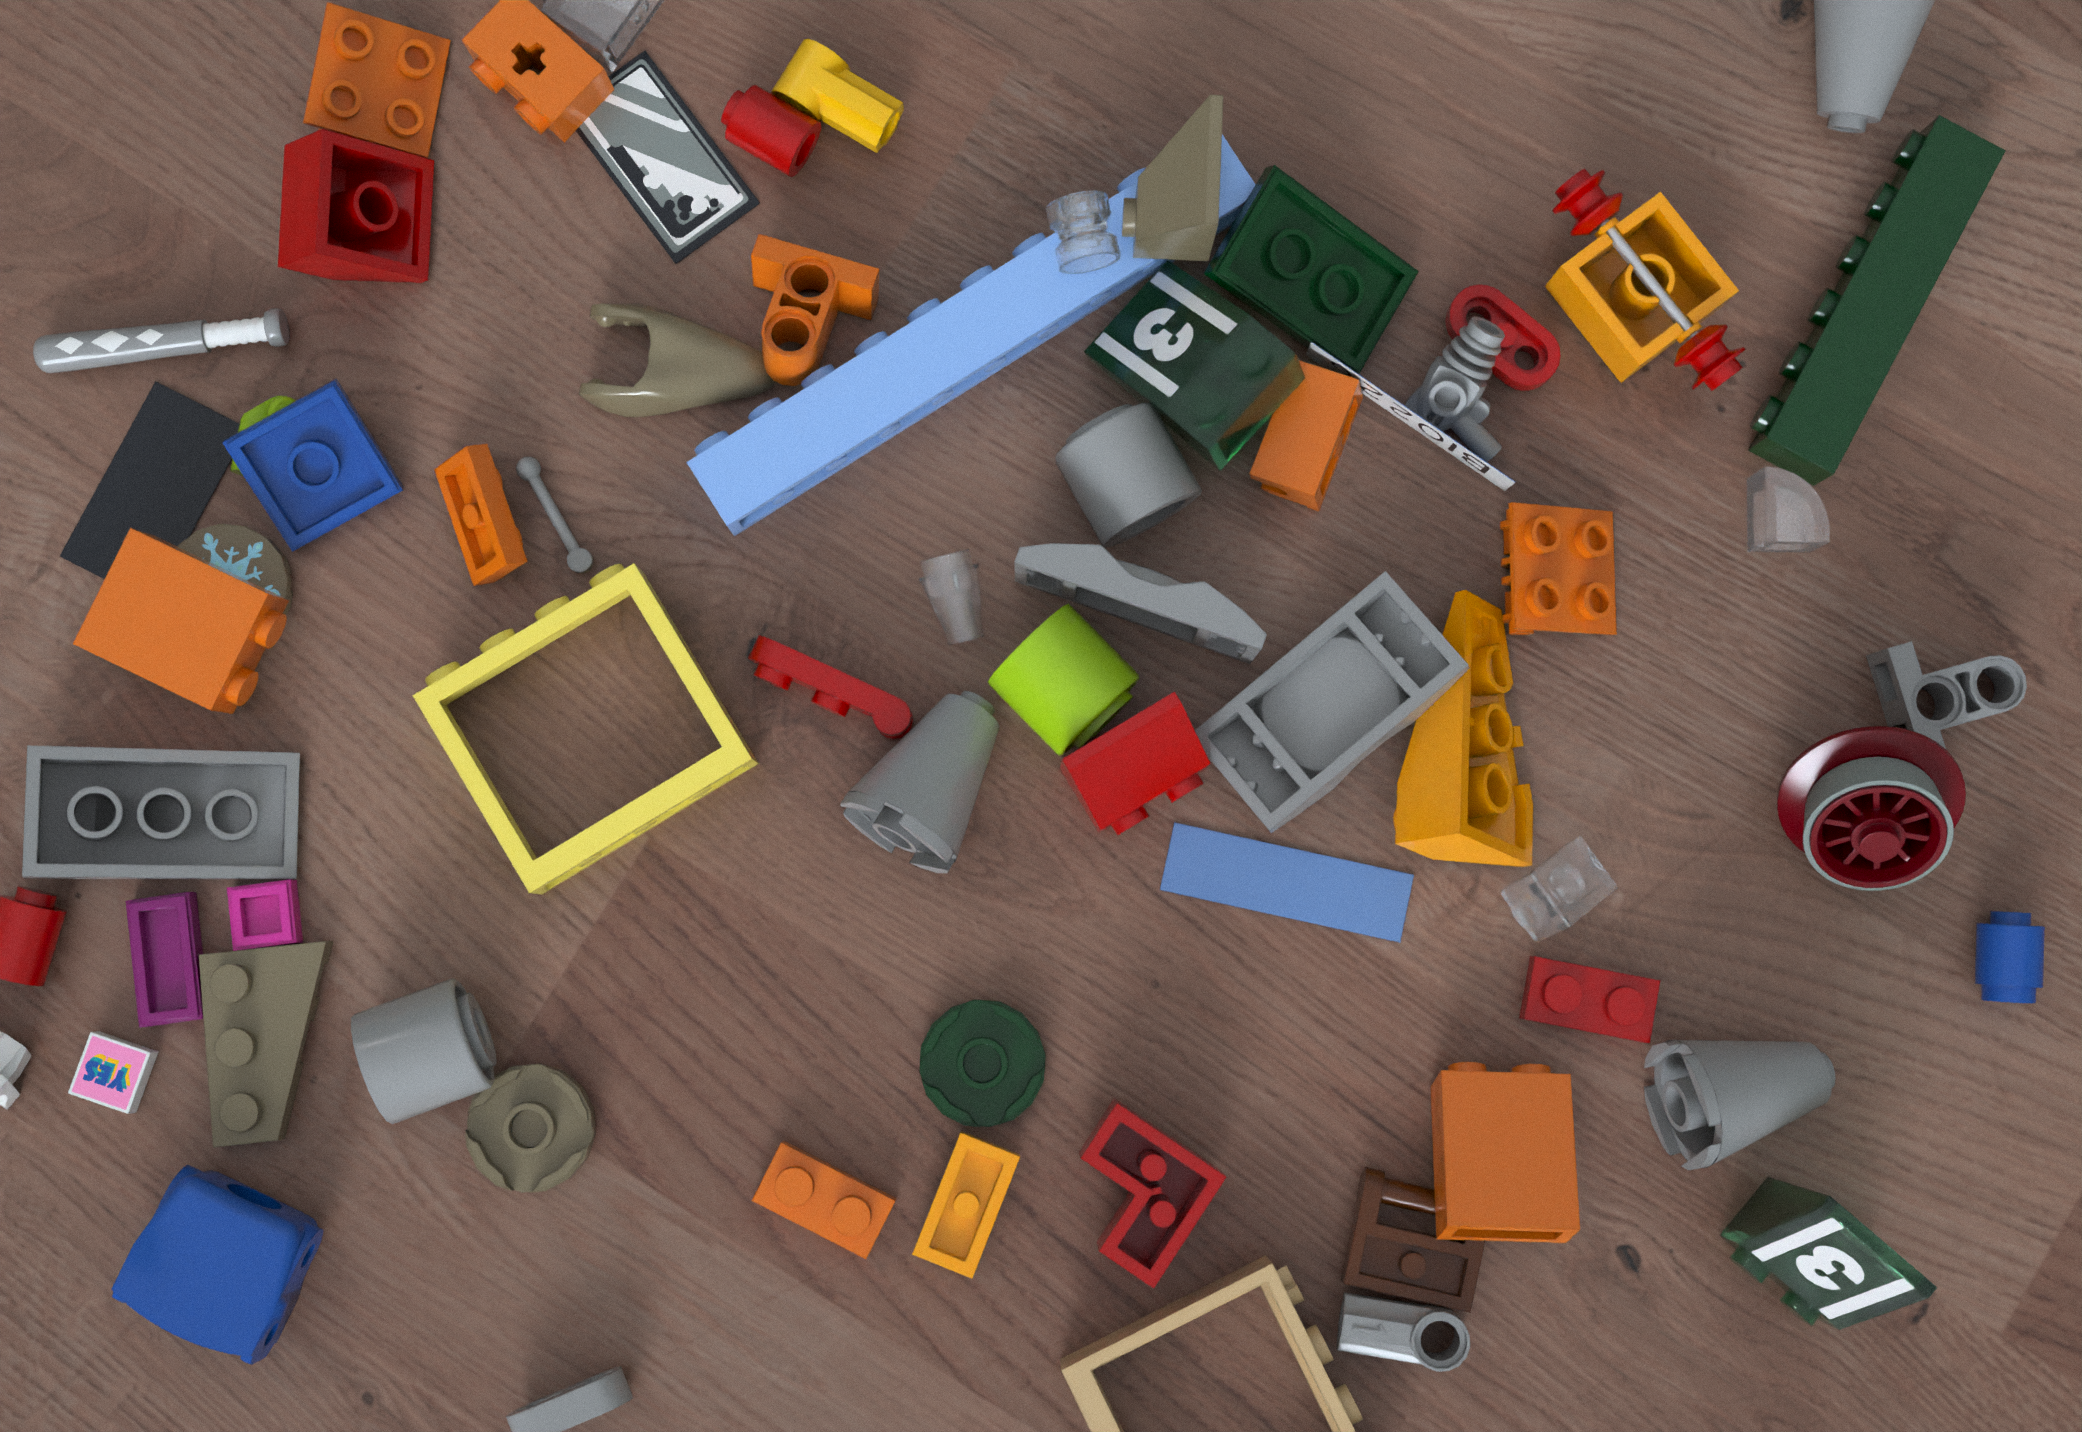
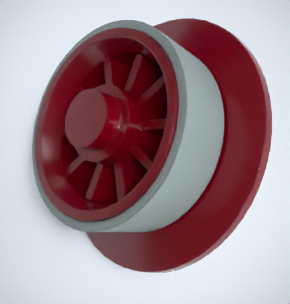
[1777,726,1966,891]

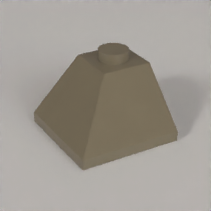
[1122,95,1223,261]

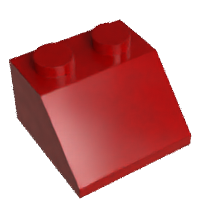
[278,129,434,283]
[1060,691,1211,836]

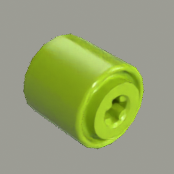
[988,603,1139,756]

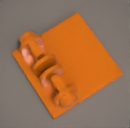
[303,2,451,158]
[1500,502,1617,635]

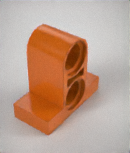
[751,234,879,386]

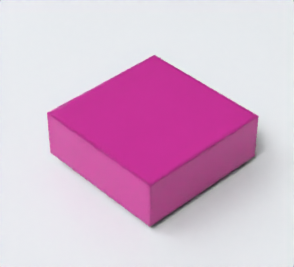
[227,879,303,951]

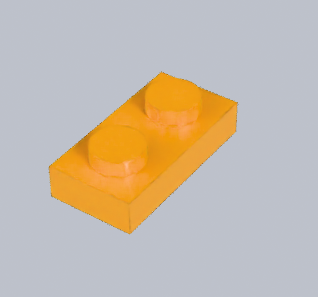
[912,1131,1020,1279]

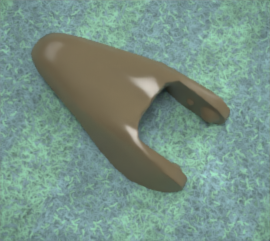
[579,303,775,417]

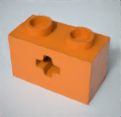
[462,0,615,143]

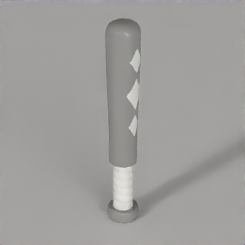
[33,308,290,373]

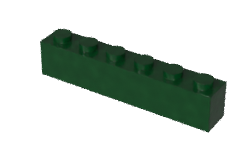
[1748,115,2006,486]

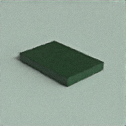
[1203,165,1419,374]

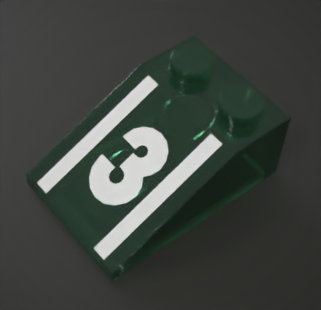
[1084,260,1305,471]
[1720,1177,1937,1330]

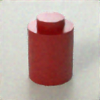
[721,85,821,177]
[0,886,67,986]

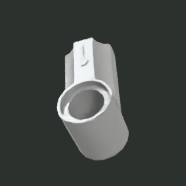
[1336,1292,1470,1372]

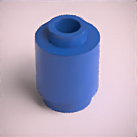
[1975,911,2045,1003]

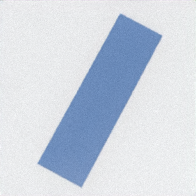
[1160,822,1414,943]

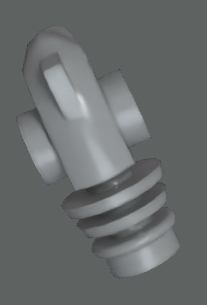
[1405,317,1505,462]

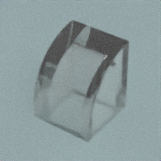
[1747,466,1830,553]

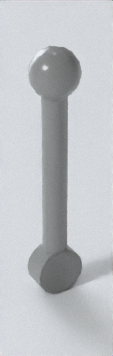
[516,456,594,574]

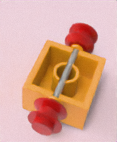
[1545,168,1746,392]

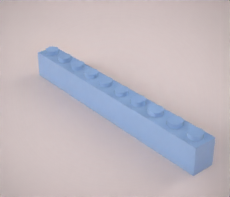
[686,134,1256,536]

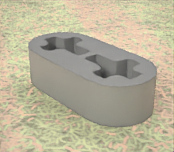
[506,1366,633,1432]

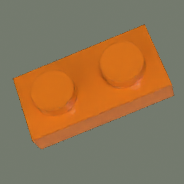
[434,444,527,586]
[751,1140,897,1259]

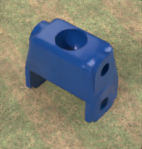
[111,1165,324,1365]

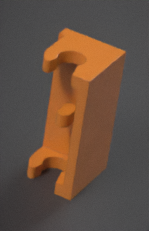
[1249,359,1363,512]

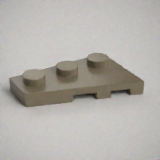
[199,941,333,1148]

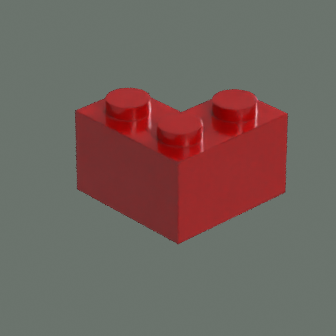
[1079,1098,1227,1288]

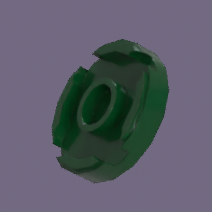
[919,999,1046,1127]

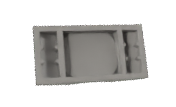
[1014,543,1267,664]
[1195,571,1470,833]

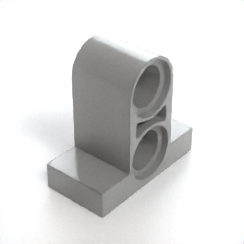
[1866,641,2027,749]

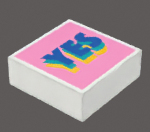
[68,1031,159,1114]

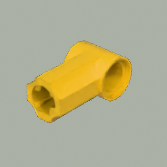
[771,39,904,153]

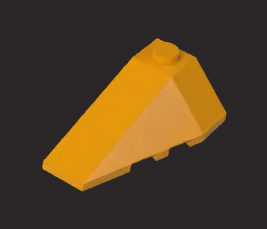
[1393,590,1533,867]

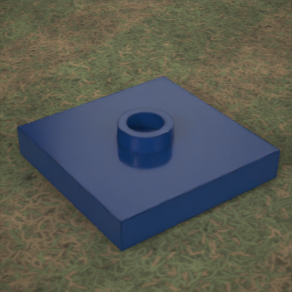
[222,378,404,552]

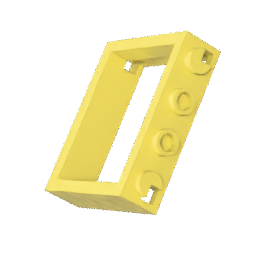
[412,563,759,895]

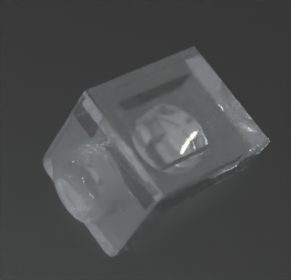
[1501,836,1618,942]

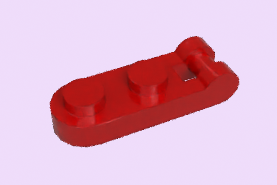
[748,635,914,740]

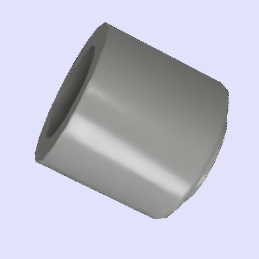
[1055,403,1202,548]
[351,978,497,1124]

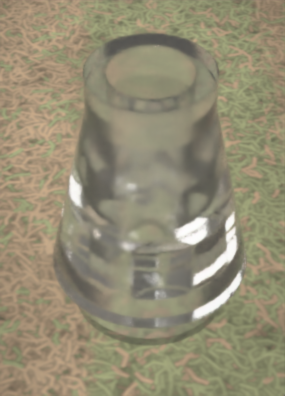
[918,549,985,645]

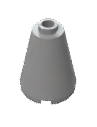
[1814,0,1935,133]
[840,691,1000,873]
[1644,1040,1836,1170]

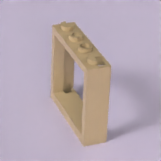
[1060,1255,1363,1432]

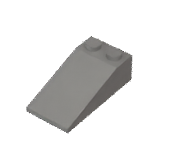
[22,745,300,879]

